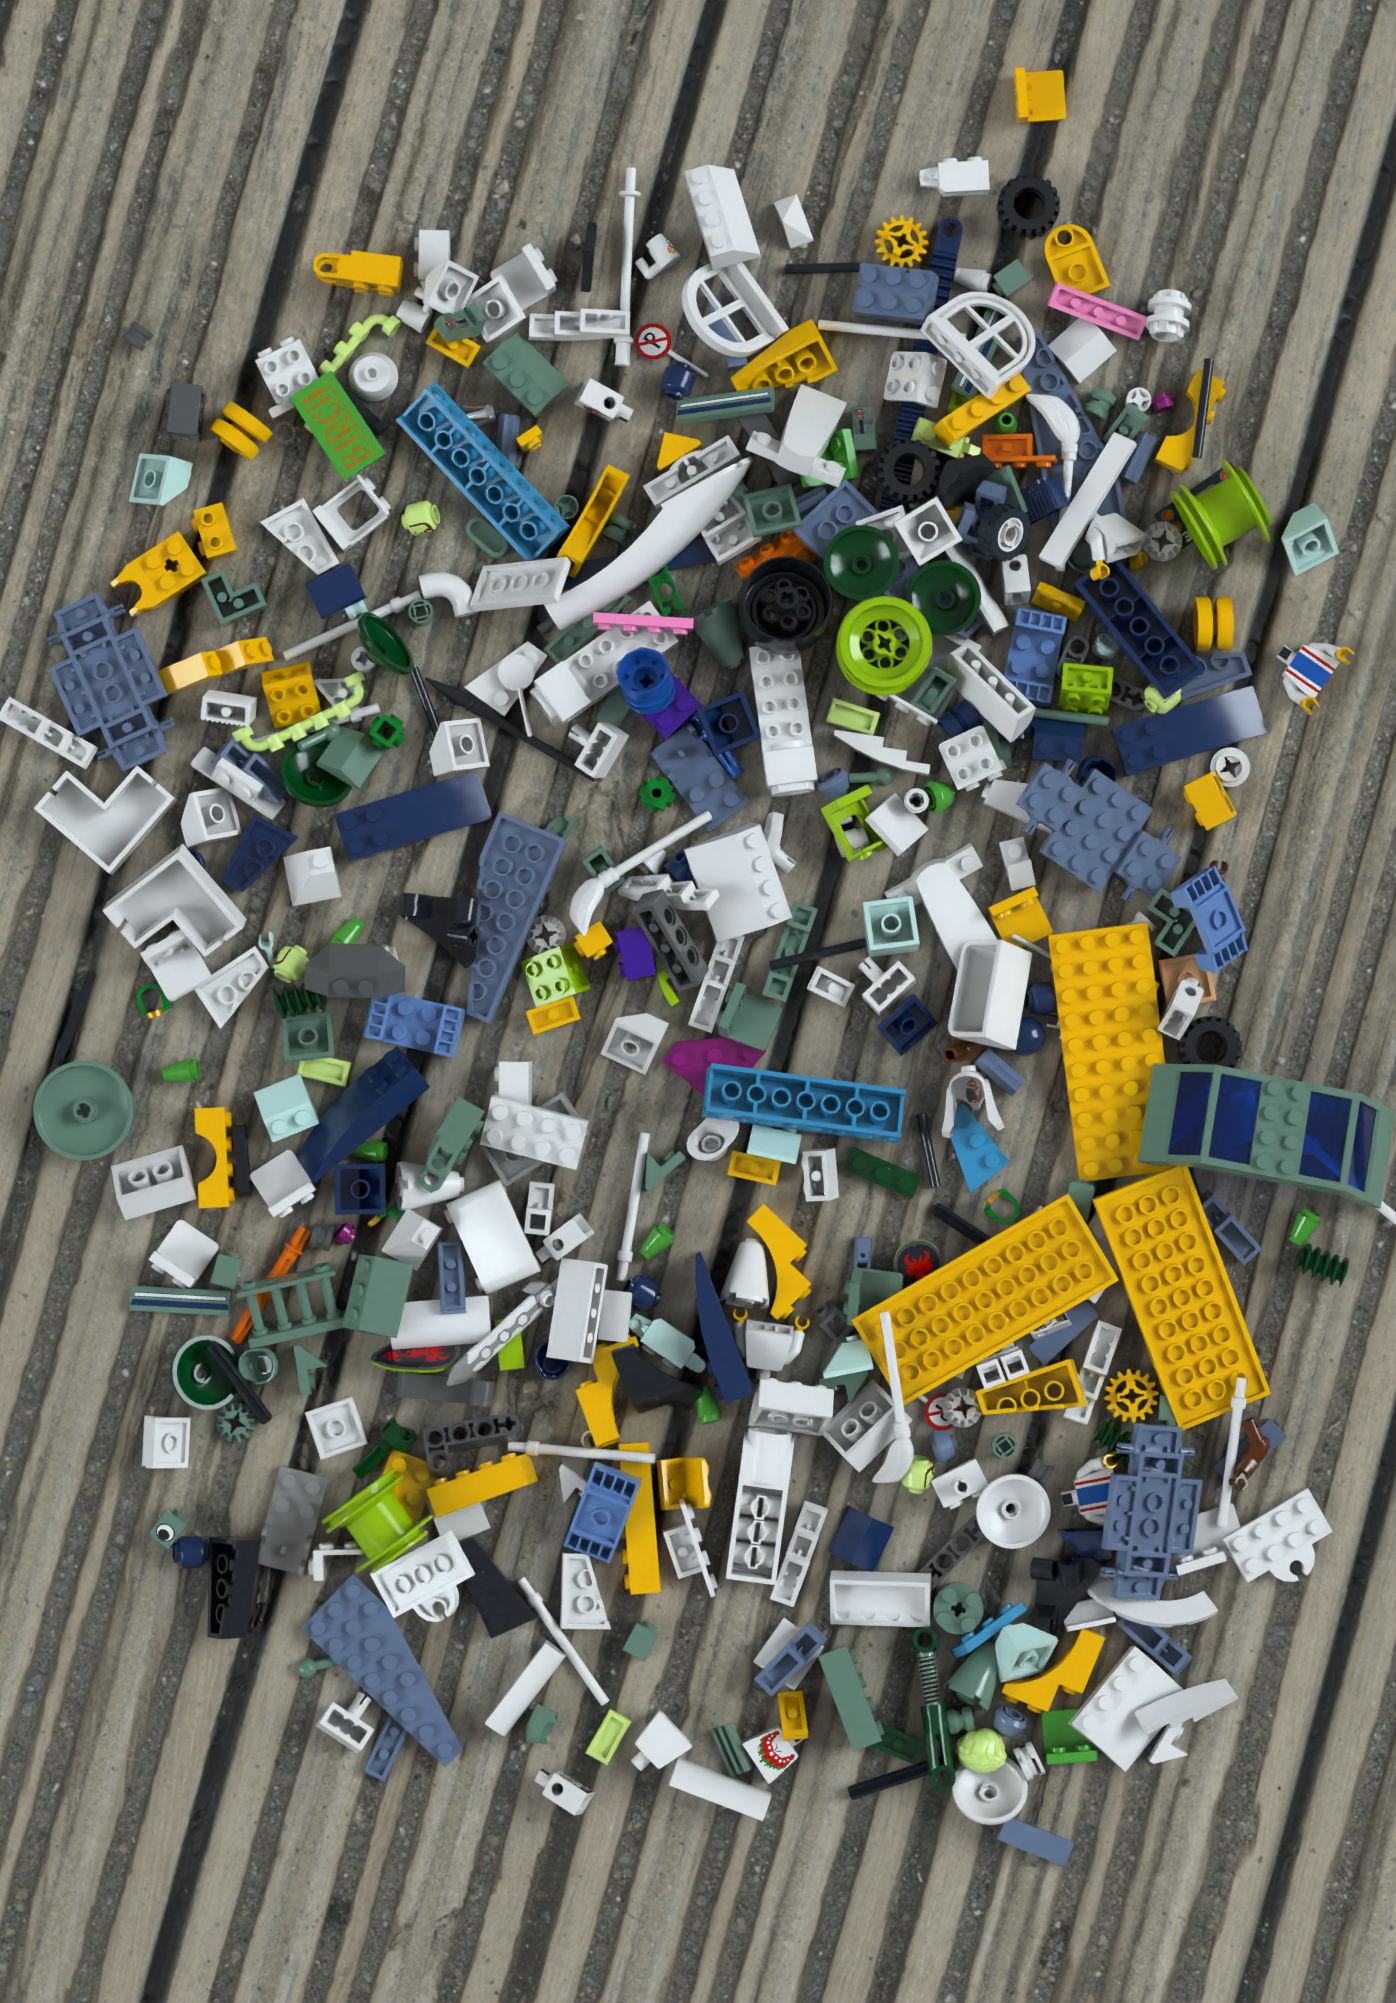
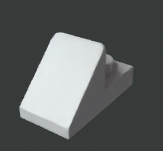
[999,837,1036,891]
[807,966,855,1008]
[559,1463,587,1503]
[1147,1723,1188,1764]

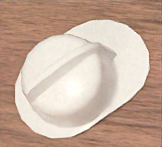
[687,1118,740,1161]

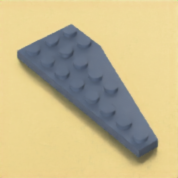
[1016,333,1126,533]
[792,479,985,640]
[467,811,568,1024]
[301,1573,463,1767]

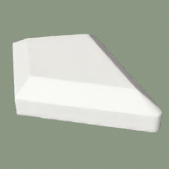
[313,678,354,706]

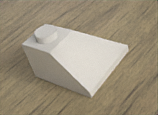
[894,496,962,566]
[429,718,490,776]
[180,787,242,847]
[283,847,342,906]
[600,1013,669,1075]
[381,1208,443,1271]

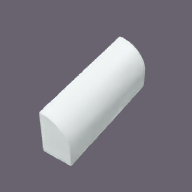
[945,642,1036,743]
[546,1258,608,1364]
[391,1296,491,1350]
[485,1639,566,1736]
[669,1757,772,1821]

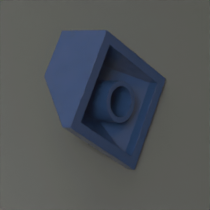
[1058,1527,1111,1564]

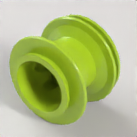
[1170,459,1273,570]
[836,596,932,696]
[321,1468,433,1573]

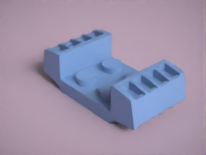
[1004,606,1067,708]
[1170,865,1248,973]
[363,994,466,1058]
[563,1461,642,1564]

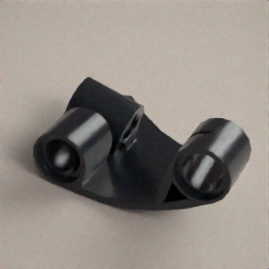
[399,893,480,969]
[612,1343,704,1414]
[1027,1555,1102,1636]

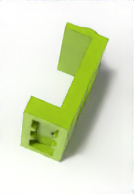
[821,785,889,862]

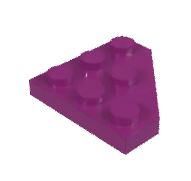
[662,1037,767,1096]

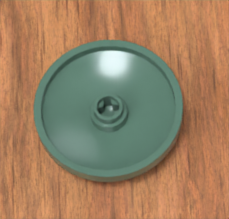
[33,1061,134,1161]

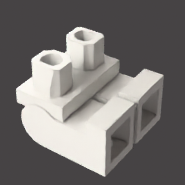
[975,1342,1030,1390]

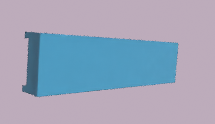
[396,382,570,561]
[702,1063,906,1144]

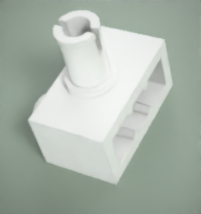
[568,722,629,778]
[858,957,916,1016]
[931,1458,988,1510]
[315,1692,374,1753]

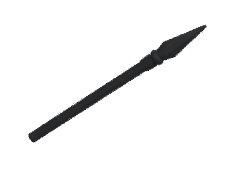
[425,677,596,782]

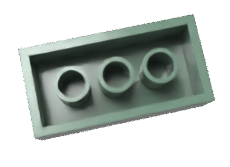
[818,1646,885,1752]

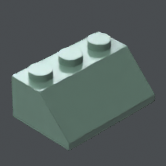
[482,332,571,419]
[342,1254,413,1338]

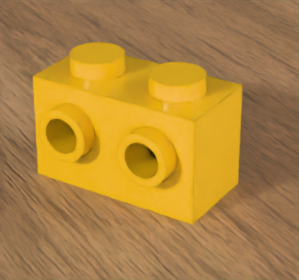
[191,502,238,561]
[1183,770,1237,830]
[573,921,614,961]

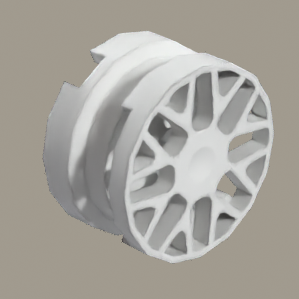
[1013,1741,1046,1781]

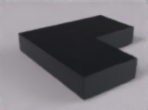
[581,222,597,292]

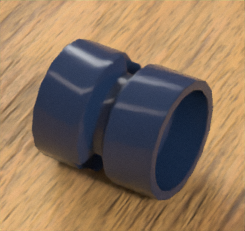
[937,698,984,739]

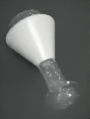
[637,827,686,875]

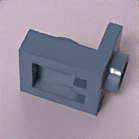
[955,502,978,544]

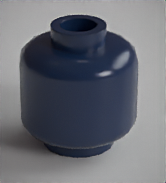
[660,361,696,400]
[1024,982,1057,1015]
[623,1275,662,1311]
[172,1536,209,1569]

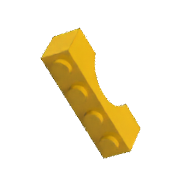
[1154,369,1226,474]
[933,373,1032,449]
[194,1107,235,1208]

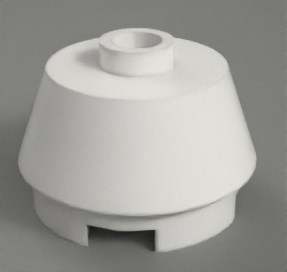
[349,352,398,402]

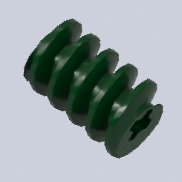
[273,983,327,1019]
[1292,1243,1349,1288]
[1090,1419,1132,1466]

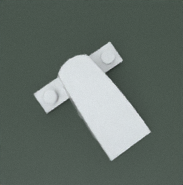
[746,384,847,487]
[643,435,762,565]
[884,843,997,971]

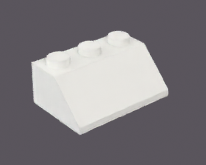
[111,1145,197,1220]
[748,1378,834,1436]
[822,1379,913,1472]

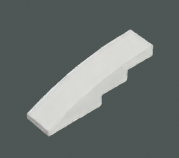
[529,308,630,341]
[0,697,98,769]
[833,730,930,776]
[617,874,720,910]
[688,935,745,1033]
[1063,1320,1122,1426]
[770,1501,828,1607]
[1134,1679,1238,1735]

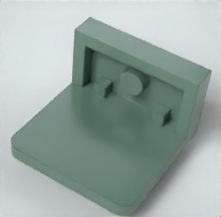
[716,982,782,1051]
[843,1267,903,1326]

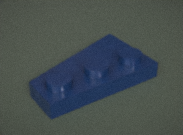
[220,814,299,892]

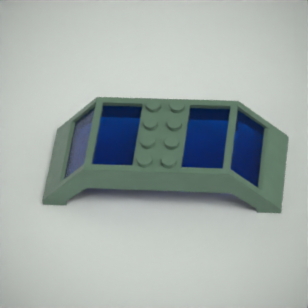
[1137,1064,1395,1209]

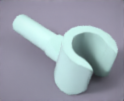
[258,932,274,969]

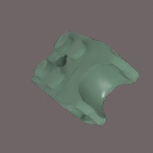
[419,1097,485,1193]

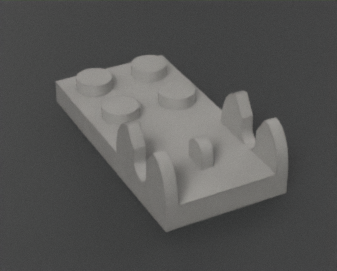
[480,1092,591,1187]
[258,1465,329,1576]

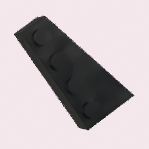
[458,1535,538,1639]
[207,1536,261,1639]

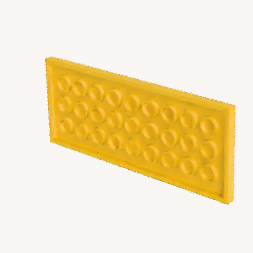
[1048,922,1177,1182]
[1092,1166,1271,1431]
[851,1193,1119,1405]

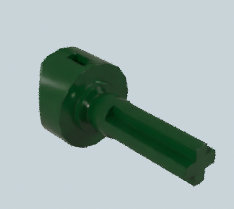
[352,1416,418,1479]

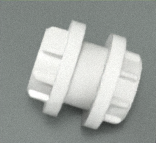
[1146,289,1192,342]

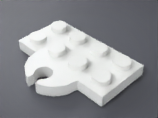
[1221,1488,1333,1582]
[370,1530,475,1622]

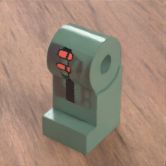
[434,303,487,342]
[852,405,876,454]

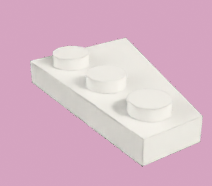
[260,498,340,576]
[464,641,548,717]
[194,946,269,1029]
[560,1553,611,1629]

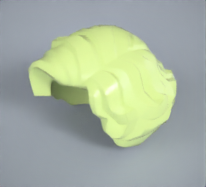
[955,1728,1007,1773]

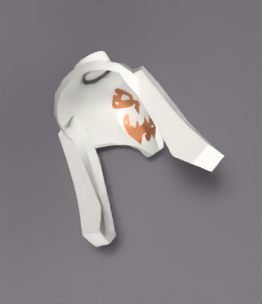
[942,1065,1005,1138]

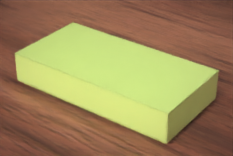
[825,698,880,736]
[297,1058,351,1087]
[585,1709,632,1765]

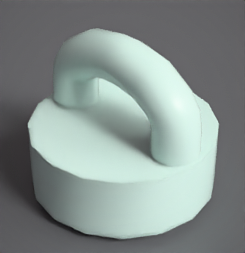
[1092,633,1119,659]

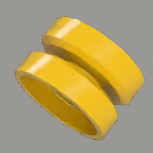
[209,400,273,461]
[1193,596,1234,651]

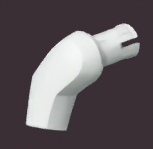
[763,812,797,874]

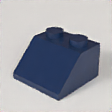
[696,691,761,756]
[1030,718,1085,765]
[334,1163,386,1215]

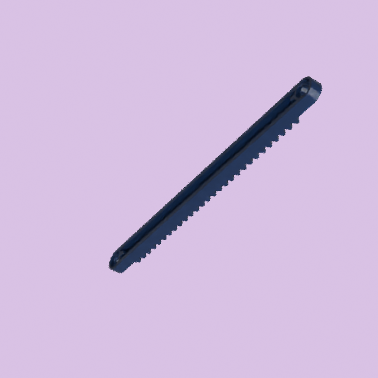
[879,217,963,513]

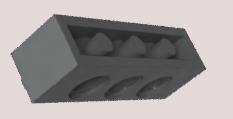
[632,889,709,991]

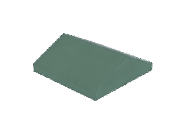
[743,483,802,538]
[316,726,384,790]
[281,1011,335,1063]

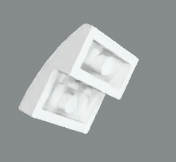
[753,1618,825,1691]

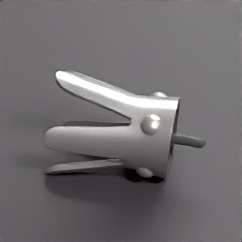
[463,403,501,427]

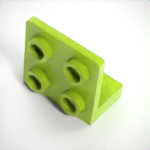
[1057,663,1113,716]
[521,942,591,1007]

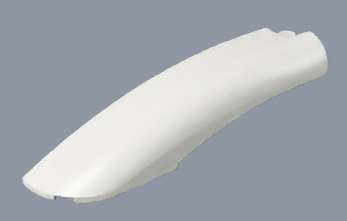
[544,456,753,630]

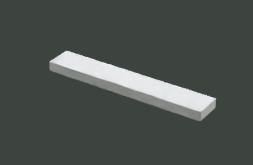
[1039,432,1137,570]

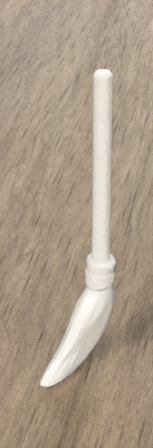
[1025,394,1080,572]
[570,811,712,937]
[872,1311,914,1483]

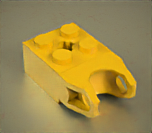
[313,250,404,298]
[110,531,208,617]

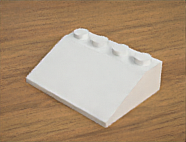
[684,822,792,943]
[1068,1646,1184,1772]

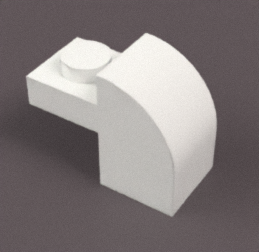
[524,1181,555,1236]

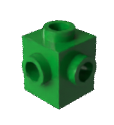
[369,713,406,750]
[638,776,676,813]

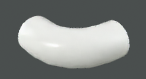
[419,572,479,618]

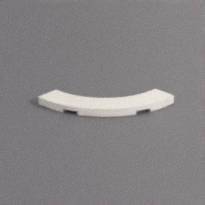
[1086,1571,1218,1627]

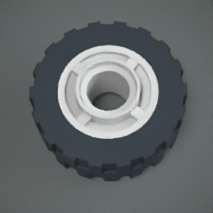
[977,503,1030,561]

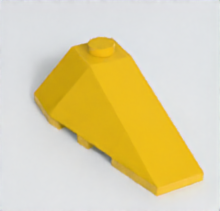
[731,319,838,391]

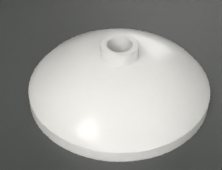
[976,1474,1051,1549]
[952,1757,1028,1825]

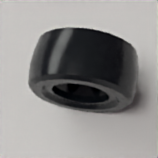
[738,556,833,655]

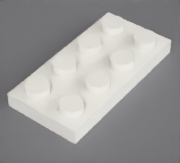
[470,557,571,612]
[480,1095,589,1170]

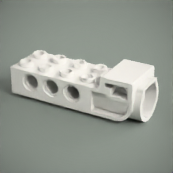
[530,601,678,726]
[748,646,818,797]
[726,1427,794,1585]

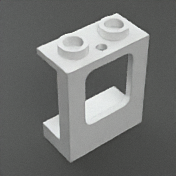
[312,474,391,553]

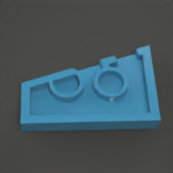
[950,1104,1010,1193]
[950,1602,1027,1659]

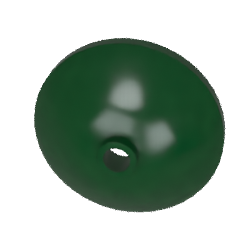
[824,525,899,600]
[906,560,981,636]
[357,612,414,675]
[280,741,352,808]
[170,1335,239,1410]

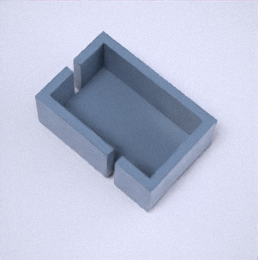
[852,263,939,325]

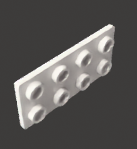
[1169,1503,1240,1576]

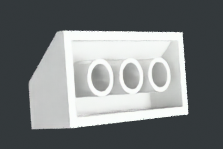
[684,165,761,270]

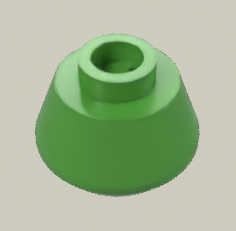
[923,781,954,814]

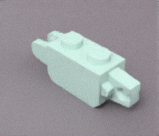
[629,1313,706,1373]

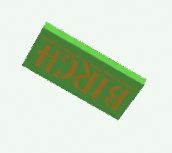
[290,371,386,482]

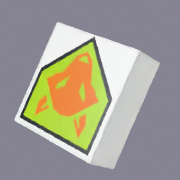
[268,399,296,420]

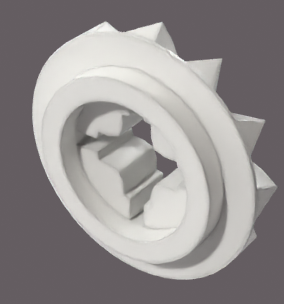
[1143,522,1182,562]
[1210,747,1250,787]
[527,915,566,954]
[943,1388,982,1427]

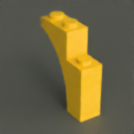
[557,464,630,578]
[158,637,274,695]
[746,1203,812,1320]
[575,1335,641,1449]
[1000,1628,1105,1714]

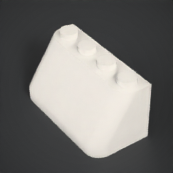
[948,940,1032,1050]

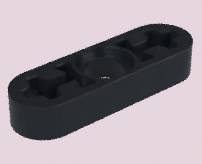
[233,1124,252,1197]

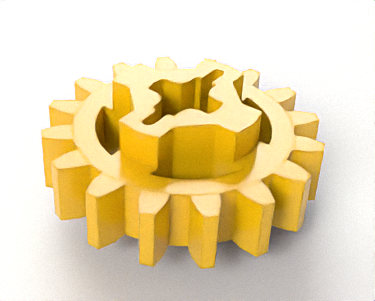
[874,215,929,269]
[1104,1368,1158,1423]

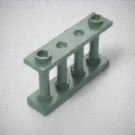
[236,1262,346,1349]

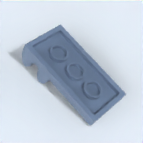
[649,723,749,833]

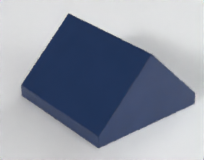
[304,561,367,619]
[875,994,938,1056]
[828,1506,894,1572]

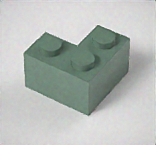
[200,570,269,628]
[1147,887,1197,957]

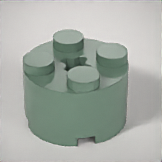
[932,1582,984,1634]

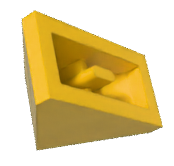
[657,432,702,474]

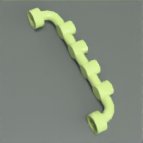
[301,314,402,433]
[232,670,365,753]

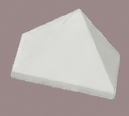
[774,194,814,250]

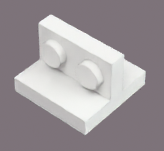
[142,1416,191,1469]

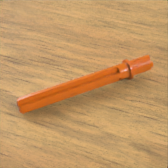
[229,1225,312,1345]

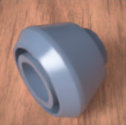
[817,768,849,800]
[929,1430,958,1463]
[994,1705,1026,1738]

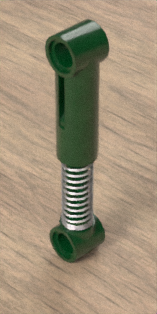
[911,1627,956,1791]

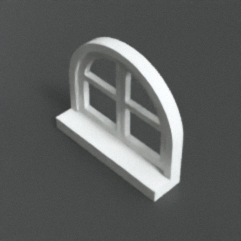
[682,262,789,357]
[920,292,1035,400]

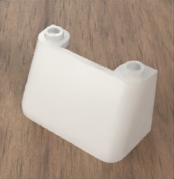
[444,1179,542,1295]

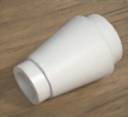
[954,267,992,293]
[904,788,929,813]

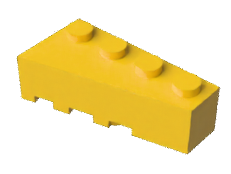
[975,1359,1089,1415]
[426,1452,539,1518]

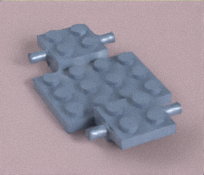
[46,592,176,772]
[1016,758,1182,903]
[1100,1423,1202,1601]

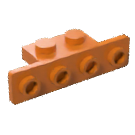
[956,434,1058,470]
[734,530,817,579]

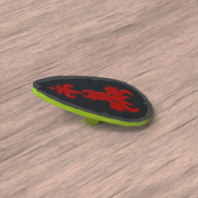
[893,1240,943,1289]
[371,1344,461,1373]

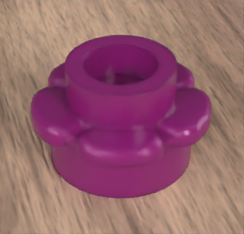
[1150,393,1174,413]
[334,1222,356,1245]

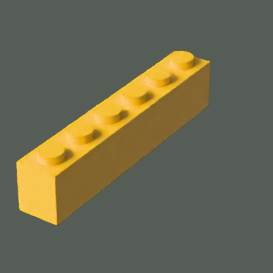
[614,1441,661,1595]

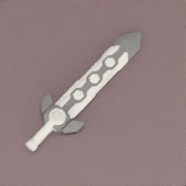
[446,1278,558,1386]

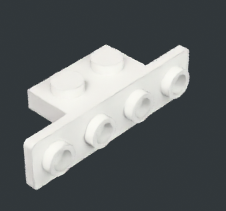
[191,747,285,820]
[663,1499,718,1597]

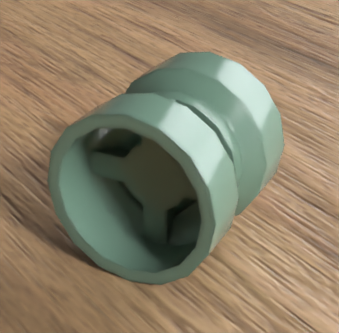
[1084,387,1117,421]
[554,495,579,522]
[601,512,634,546]
[408,599,434,626]
[991,1433,1017,1459]
[946,1706,975,1735]

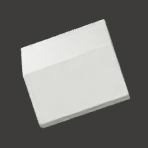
[423,258,479,314]
[465,275,526,343]
[1048,318,1117,384]
[856,505,913,561]

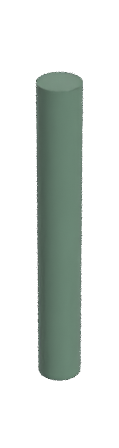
[1034,708,1109,726]

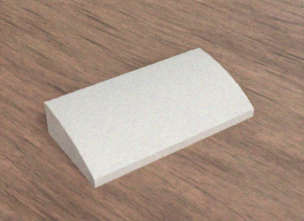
[943,542,1010,636]
[830,1570,931,1628]

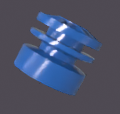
[617,648,676,715]

